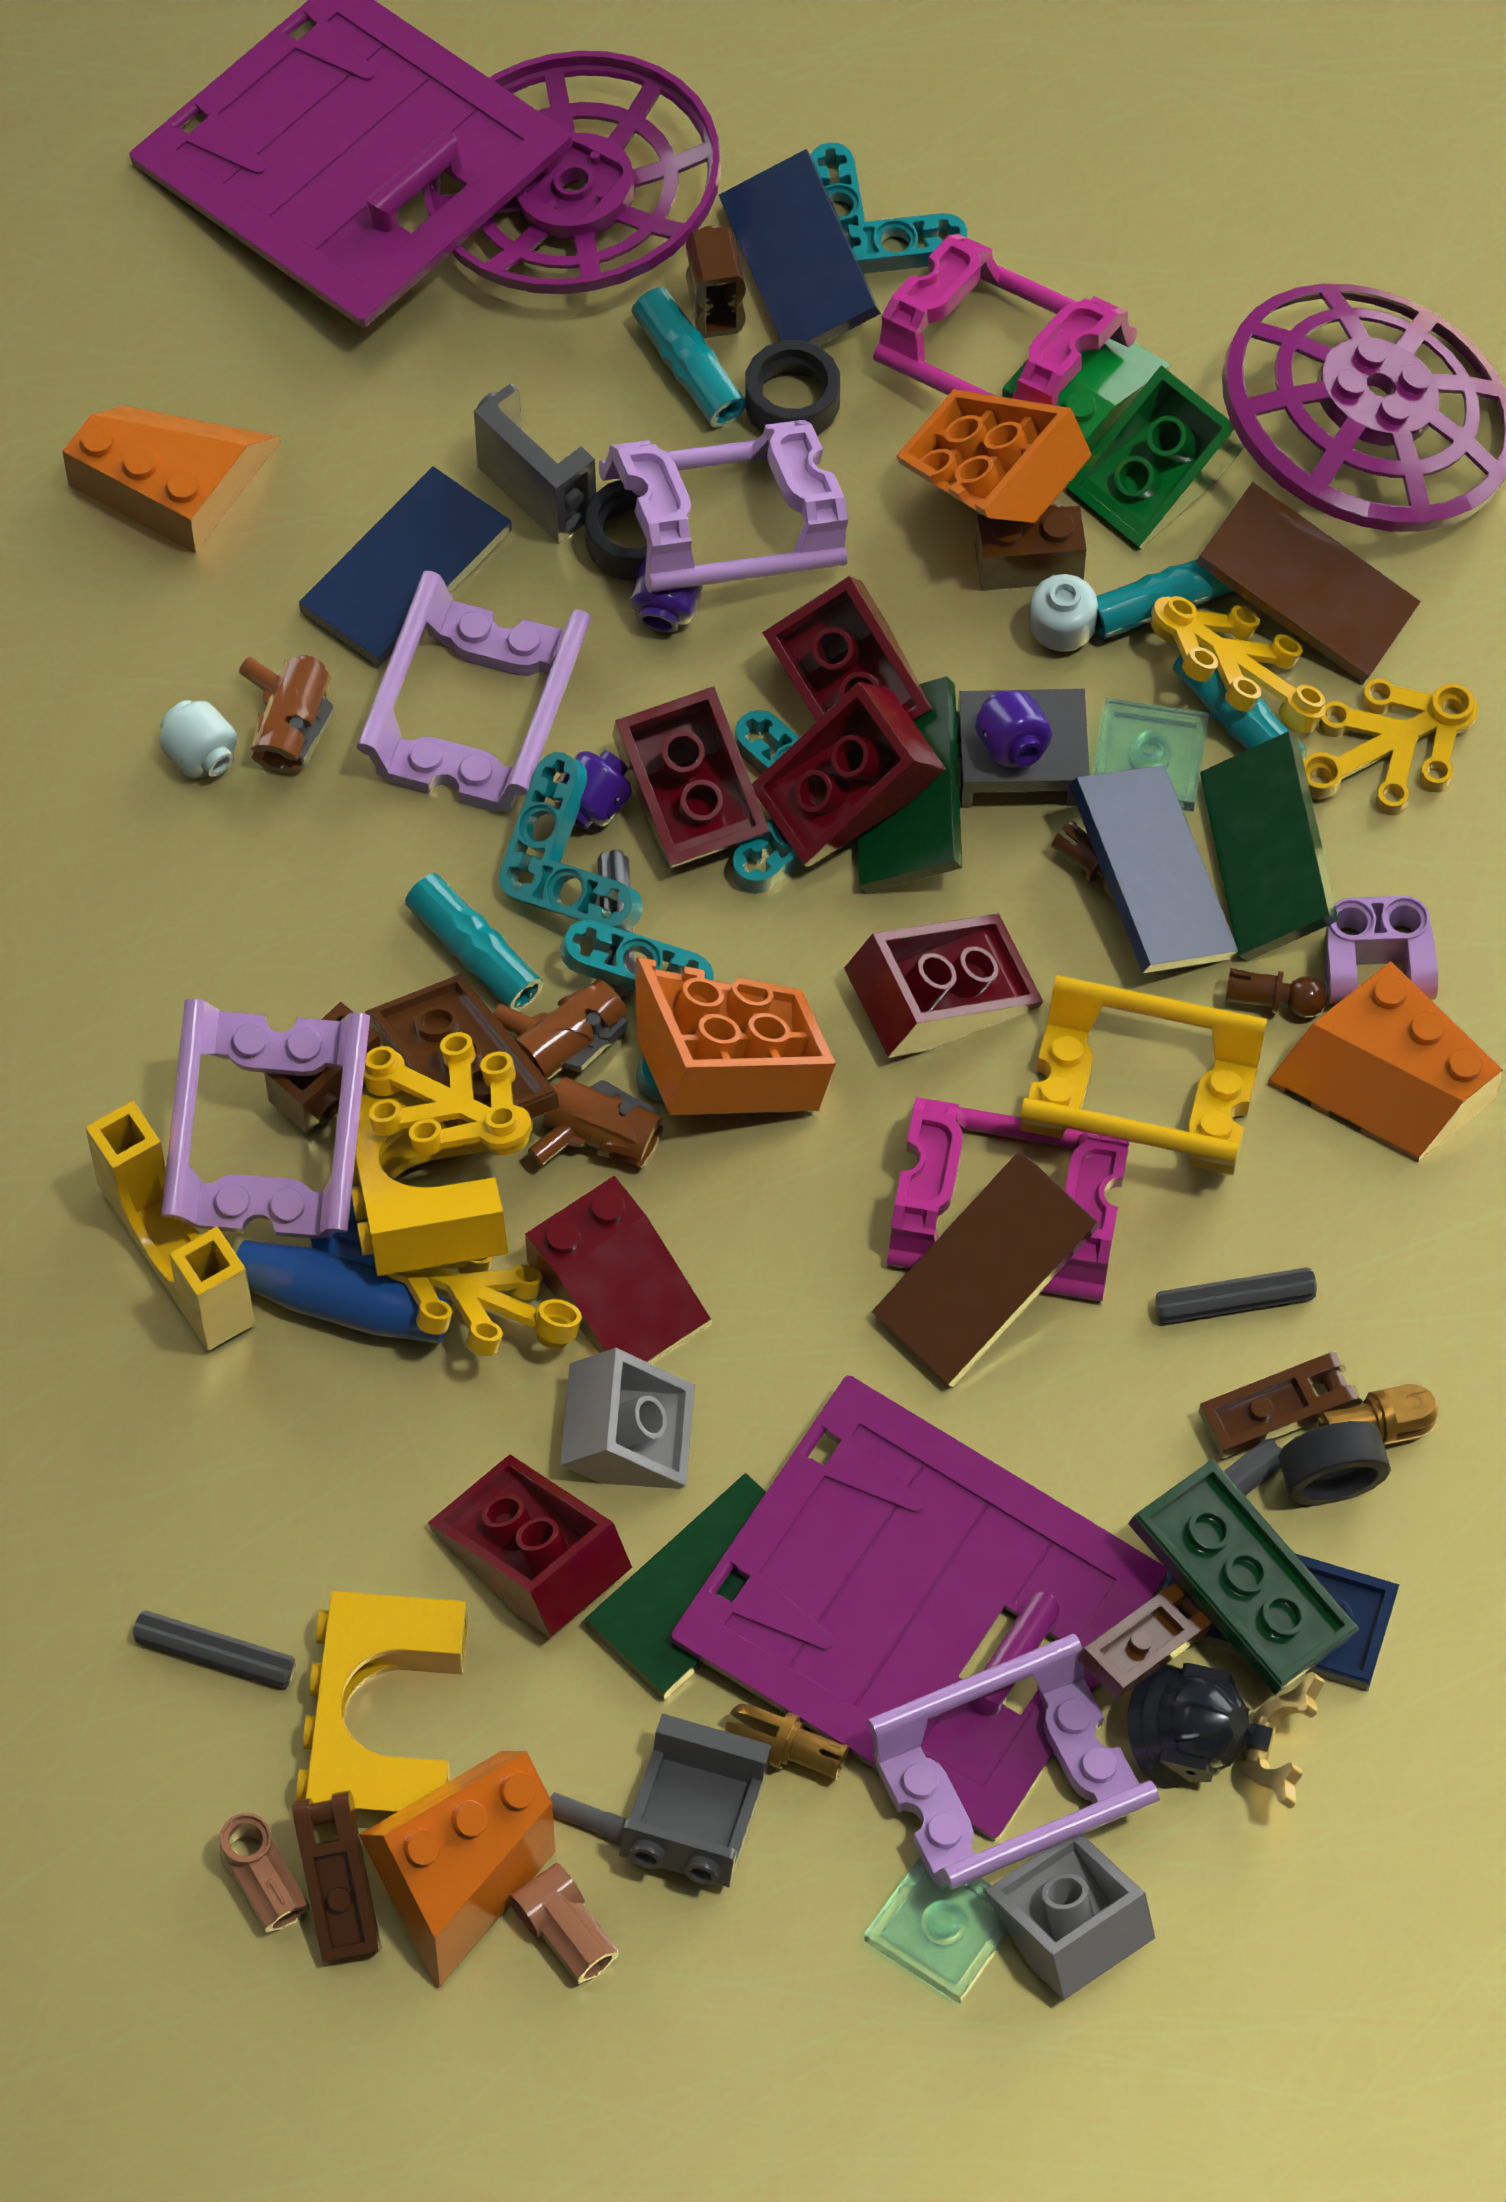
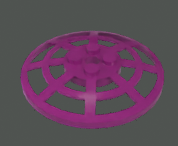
[423,51,722,294]
[1222,283,1506,532]

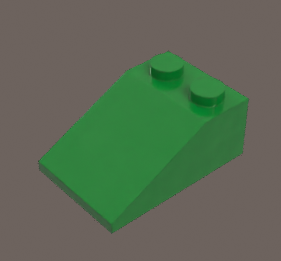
[1002,339,1171,452]
[1066,365,1245,549]

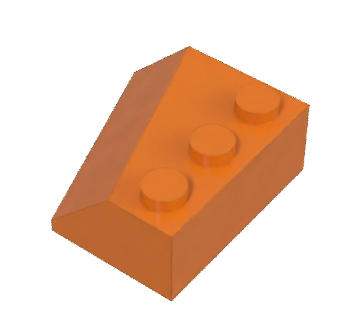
[896,389,1092,523]
[62,406,281,553]
[635,957,836,1115]
[1268,961,1503,1162]
[359,1751,556,1988]

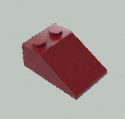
[762,576,932,722]
[752,681,946,866]
[612,686,770,868]
[844,913,1044,1057]
[525,1175,711,1364]
[428,1454,633,1637]

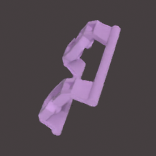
[599,420,848,593]
[357,571,591,812]
[161,999,370,1239]
[867,1633,1160,1890]

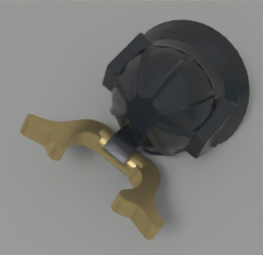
[1127,1663,1324,1809]

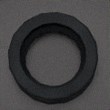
[745,340,840,435]
[585,479,647,580]
[1278,1421,1391,1505]

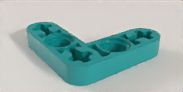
[811,142,968,274]
[733,710,802,894]
[499,752,643,931]
[560,920,714,1101]

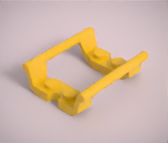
[1020,975,1268,1175]

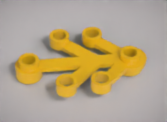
[1151,596,1325,733]
[1303,678,1478,816]
[364,1032,532,1156]
[387,1257,582,1356]

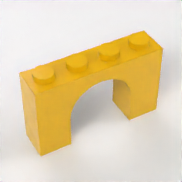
[351,1090,509,1276]
[85,1100,255,1351]
[296,1591,468,1828]

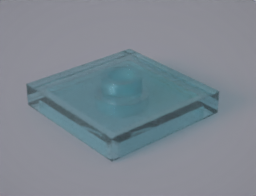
[1093,698,1209,812]
[864,1857,1009,2004]

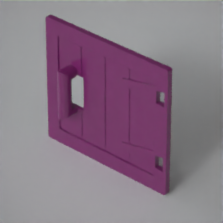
[129,0,573,327]
[671,1375,1168,1841]

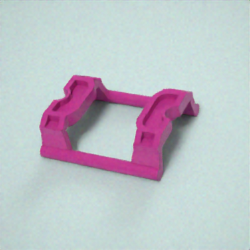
[873,234,1137,406]
[887,1097,1130,1302]

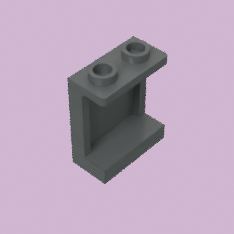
[474,383,596,544]
[956,689,1090,806]
[619,1713,772,1887]

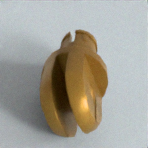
[1318,1384,1439,1445]
[725,1703,849,1780]

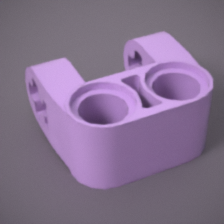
[1324,896,1438,1004]

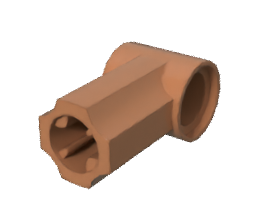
[220,1813,310,1933]
[509,1863,618,1984]

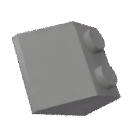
[560,1348,695,1489]
[985,1834,1155,2000]

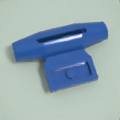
[236,1198,453,1343]

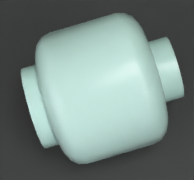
[1029,574,1098,652]
[159,700,237,778]

